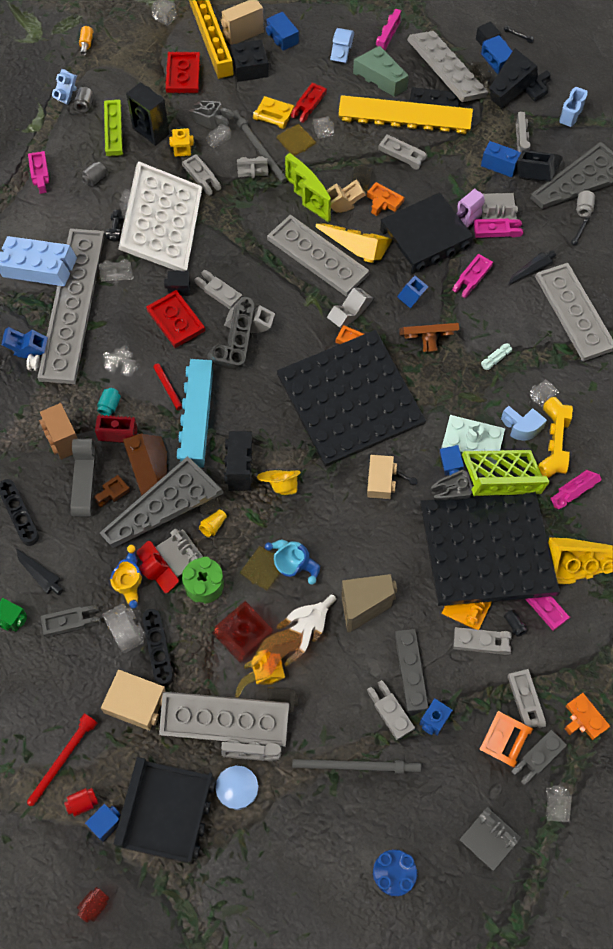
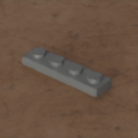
[395,629,428,713]

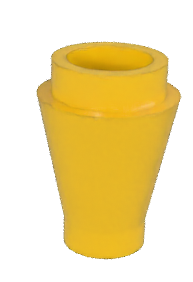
[199,509,227,537]

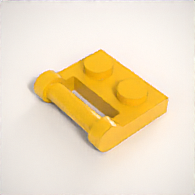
[253,96,294,129]

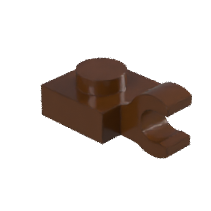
[95,475,130,508]

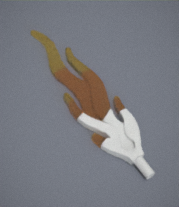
[235,594,336,698]

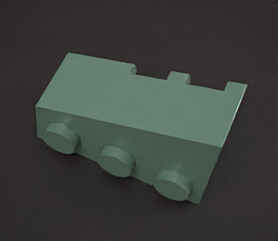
[353,46,409,97]

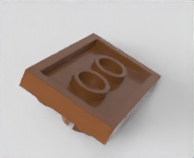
[399,323,459,352]

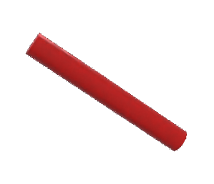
[153,363,182,410]

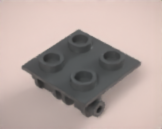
[460,807,521,871]

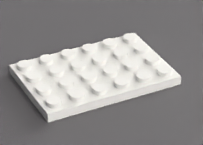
[118,162,202,271]

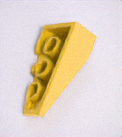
[316,223,392,263]
[548,537,613,584]

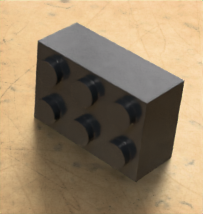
[126,82,170,146]

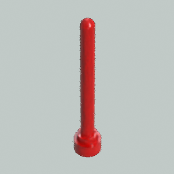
[27,714,98,806]

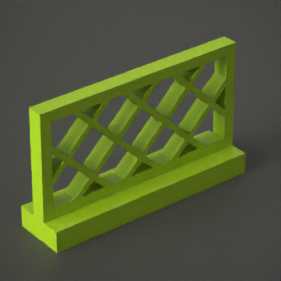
[462,450,549,496]

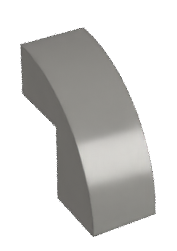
[327,288,373,328]
[224,305,275,333]

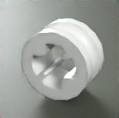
[27,354,41,371]

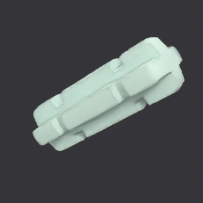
[481,343,512,370]

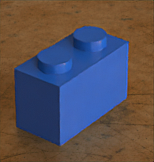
[266,12,299,51]
[481,35,512,75]
[481,141,521,177]

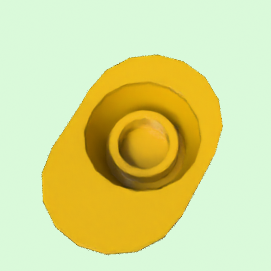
[257,470,301,495]

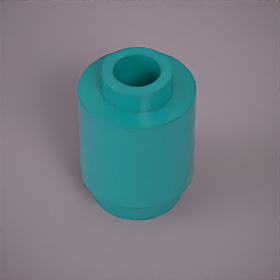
[97,388,121,416]

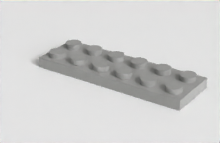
[408,31,488,102]
[267,215,370,297]
[535,263,613,361]
[159,691,289,746]

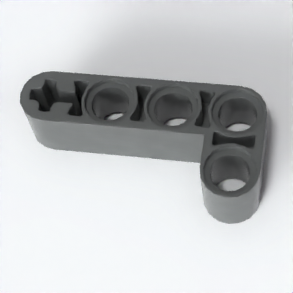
[207,297,254,369]
[71,439,97,517]

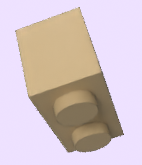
[367,455,397,499]

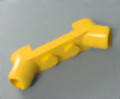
[538,397,573,478]

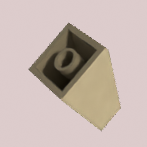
[341,574,397,632]

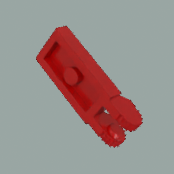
[291,83,327,123]

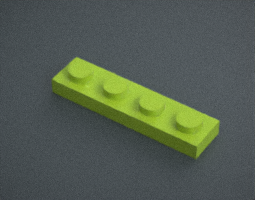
[104,100,123,156]

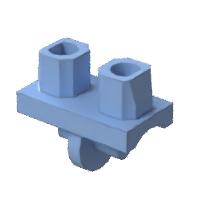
[52,69,77,104]

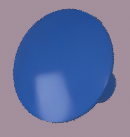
[373,850,417,896]

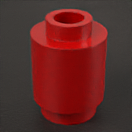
[64,788,98,817]

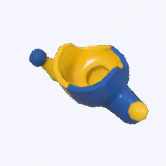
[110,545,142,609]

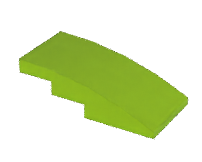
[285,153,331,222]

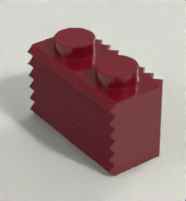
[95,414,138,442]

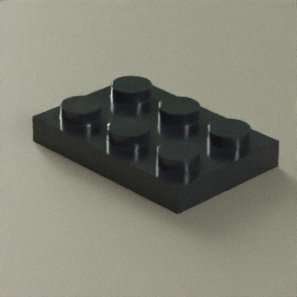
[409,87,459,107]

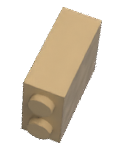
[221,0,264,44]
[101,670,166,731]

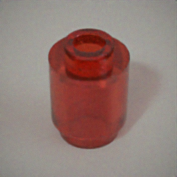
[77,887,110,923]

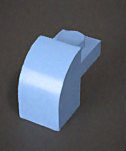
[330,28,354,63]
[501,406,547,441]

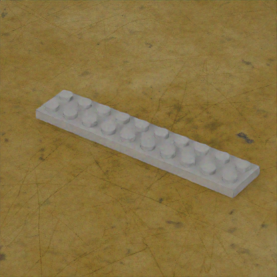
[37,229,105,384]

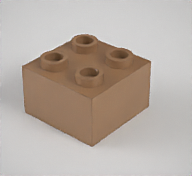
[39,403,78,460]

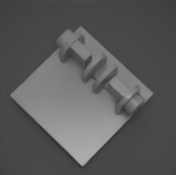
[482,193,518,220]
[156,529,203,577]

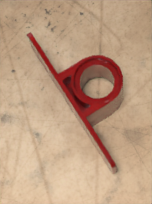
[137,541,179,593]

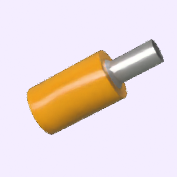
[79,26,93,55]

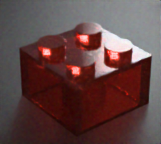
[213,601,273,664]

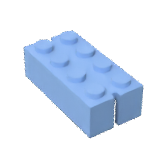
[0,236,77,287]

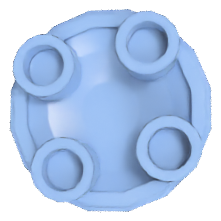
[215,766,259,810]

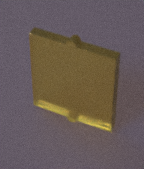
[277,124,316,156]
[240,546,280,591]

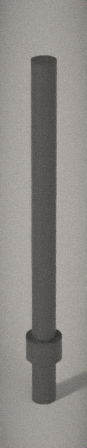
[233,110,287,183]
[292,759,421,774]

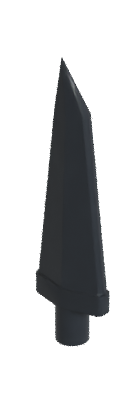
[508,250,556,285]
[16,548,63,595]

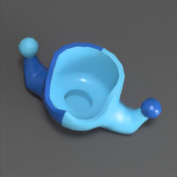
[265,539,320,585]

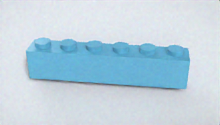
[177,359,214,468]

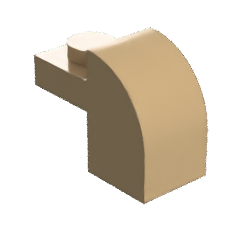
[326,179,366,212]

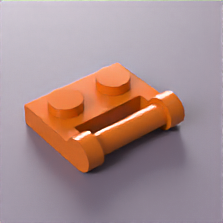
[480,711,533,768]

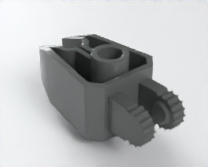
[189,101,234,130]
[431,470,484,500]

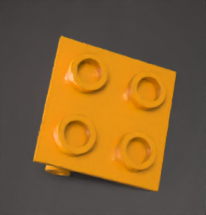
[441,602,492,630]

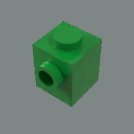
[0,598,27,632]

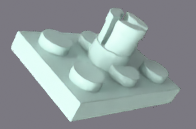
[441,415,505,464]

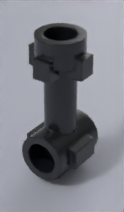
[106,210,124,241]

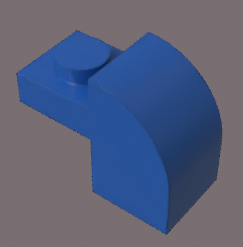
[1,327,48,358]

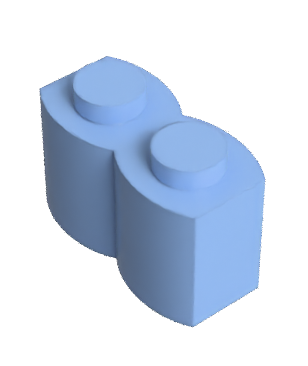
[560,87,587,127]

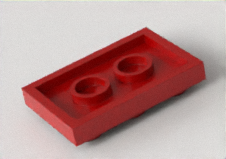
[166,52,200,93]
[146,290,205,348]

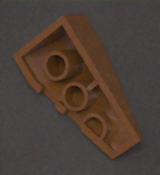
[123,434,167,496]

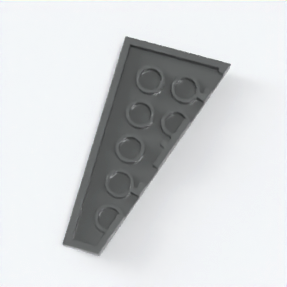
[530,142,613,209]
[100,456,224,548]

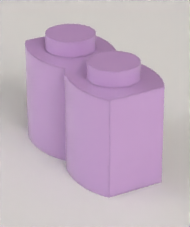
[456,189,485,228]

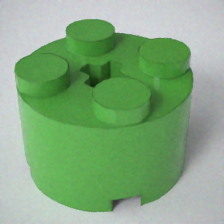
[182,557,224,603]

